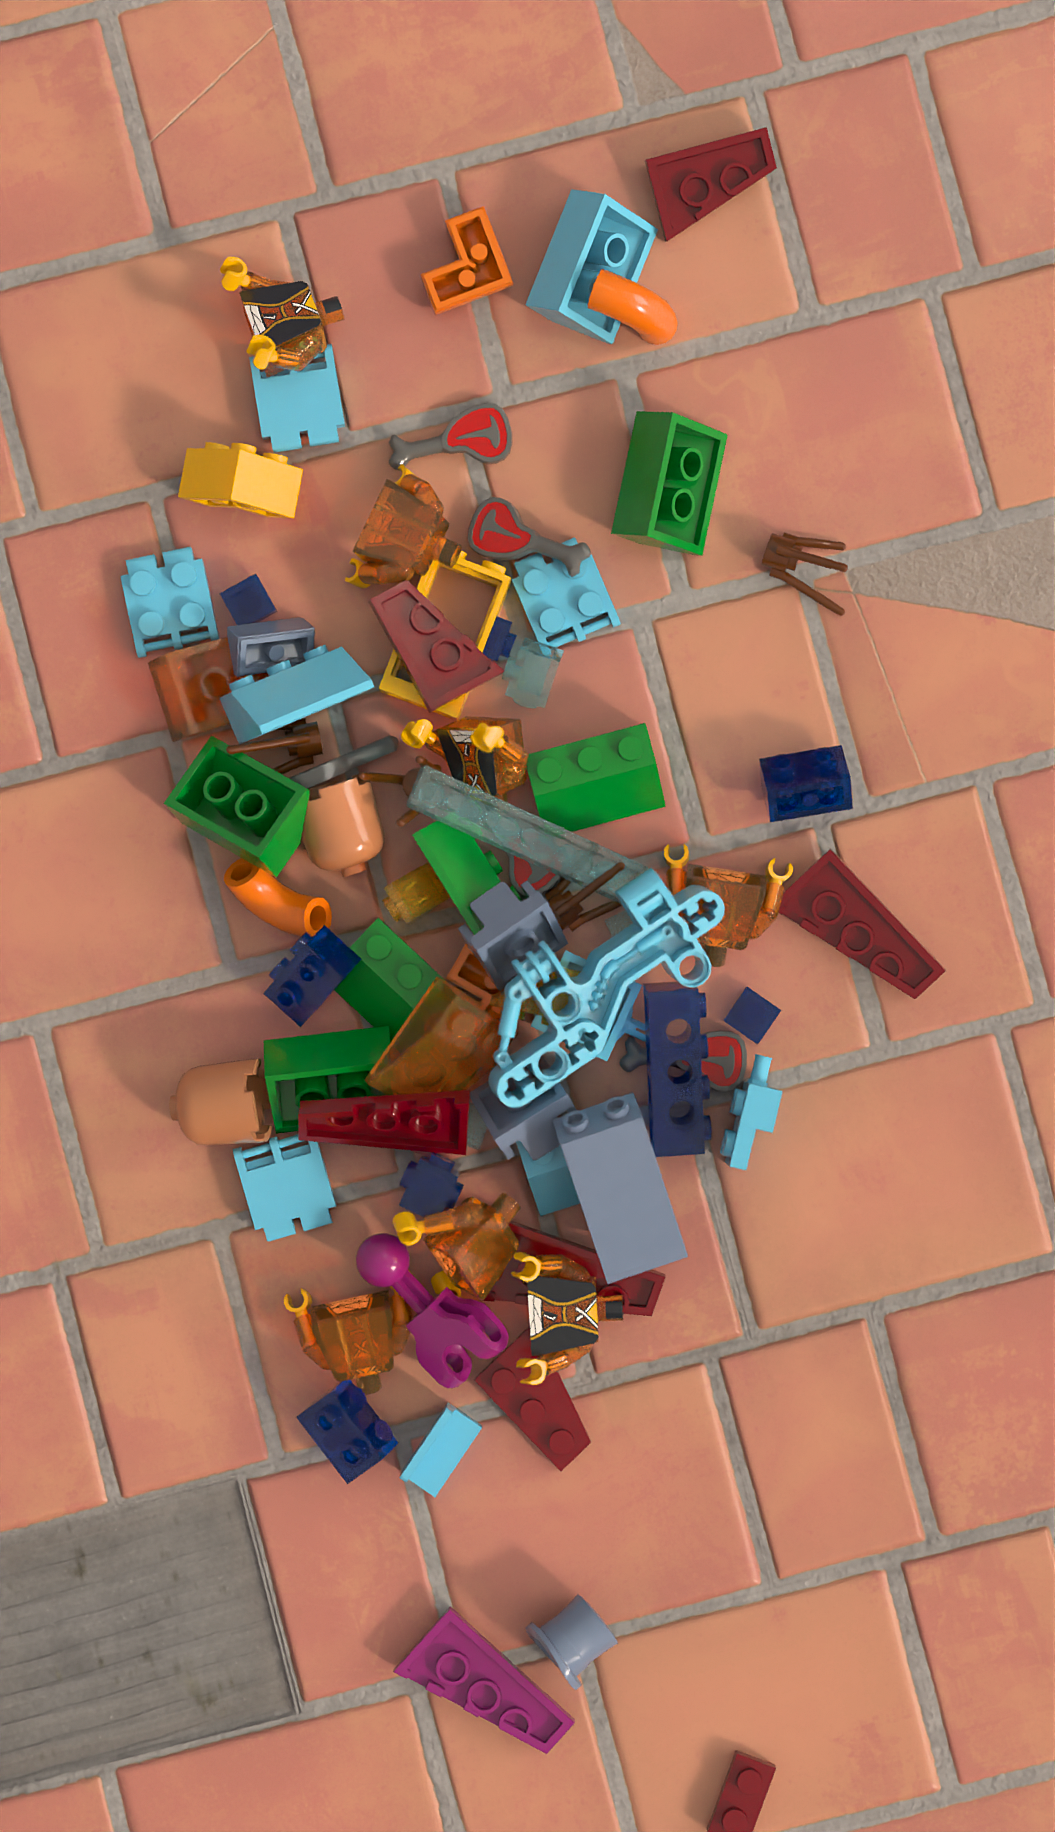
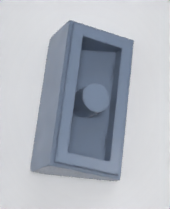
[227,618,315,676]

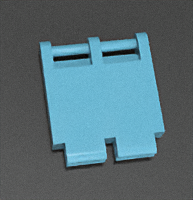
[249,344,345,453]
[512,537,621,657]
[120,546,220,658]
[232,1134,337,1242]

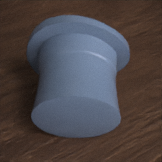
[526,1594,618,1690]

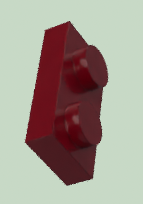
[707,1750,776,1832]

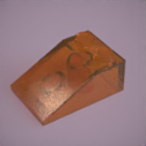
[148,637,269,742]
[365,977,518,1095]

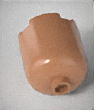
[301,774,384,877]
[169,1058,272,1145]

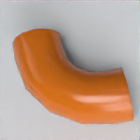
[588,269,678,345]
[224,858,332,939]

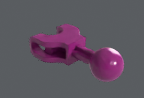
[356,1233,508,1388]

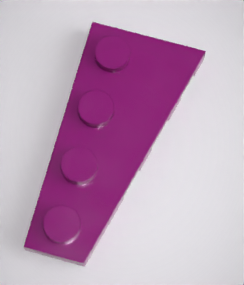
[393,1606,575,1754]

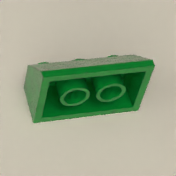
[611,411,728,556]
[523,723,666,838]
[164,735,310,878]
[412,810,522,935]
[323,918,471,1065]
[263,1026,398,1134]

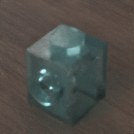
[502,638,564,708]

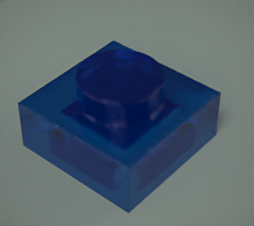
[219,573,278,625]
[483,616,517,664]
[723,986,781,1045]

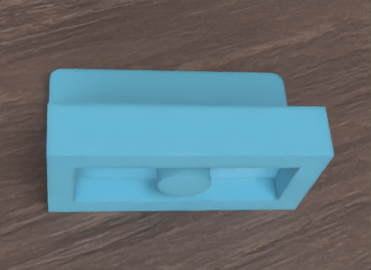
[399,1403,482,1497]

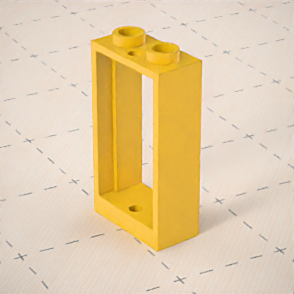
[379,545,511,722]

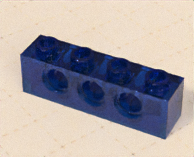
[643,981,712,1157]

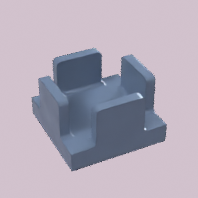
[458,880,568,991]
[470,1055,577,1160]

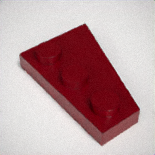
[645,127,777,243]
[369,580,504,713]
[474,1326,591,1471]

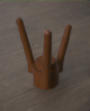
[762,532,848,616]
[226,719,323,774]
[358,756,443,827]
[545,842,625,932]

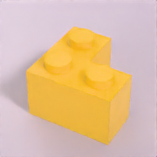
[178,442,303,518]

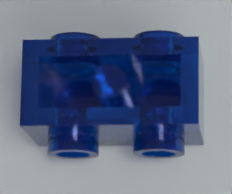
[759,745,853,823]
[263,925,361,1027]
[398,1152,464,1220]
[296,1376,399,1484]

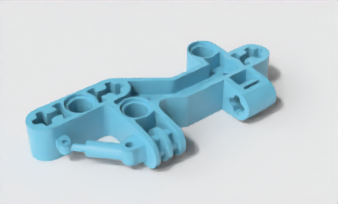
[489,868,724,1107]

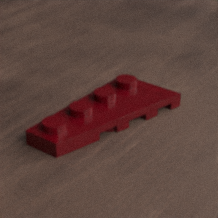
[774,848,946,999]
[298,1090,470,1155]
[480,1219,666,1316]

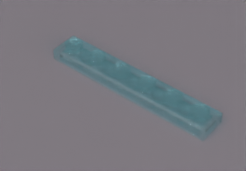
[406,765,648,904]

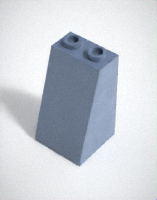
[552,1093,688,1284]

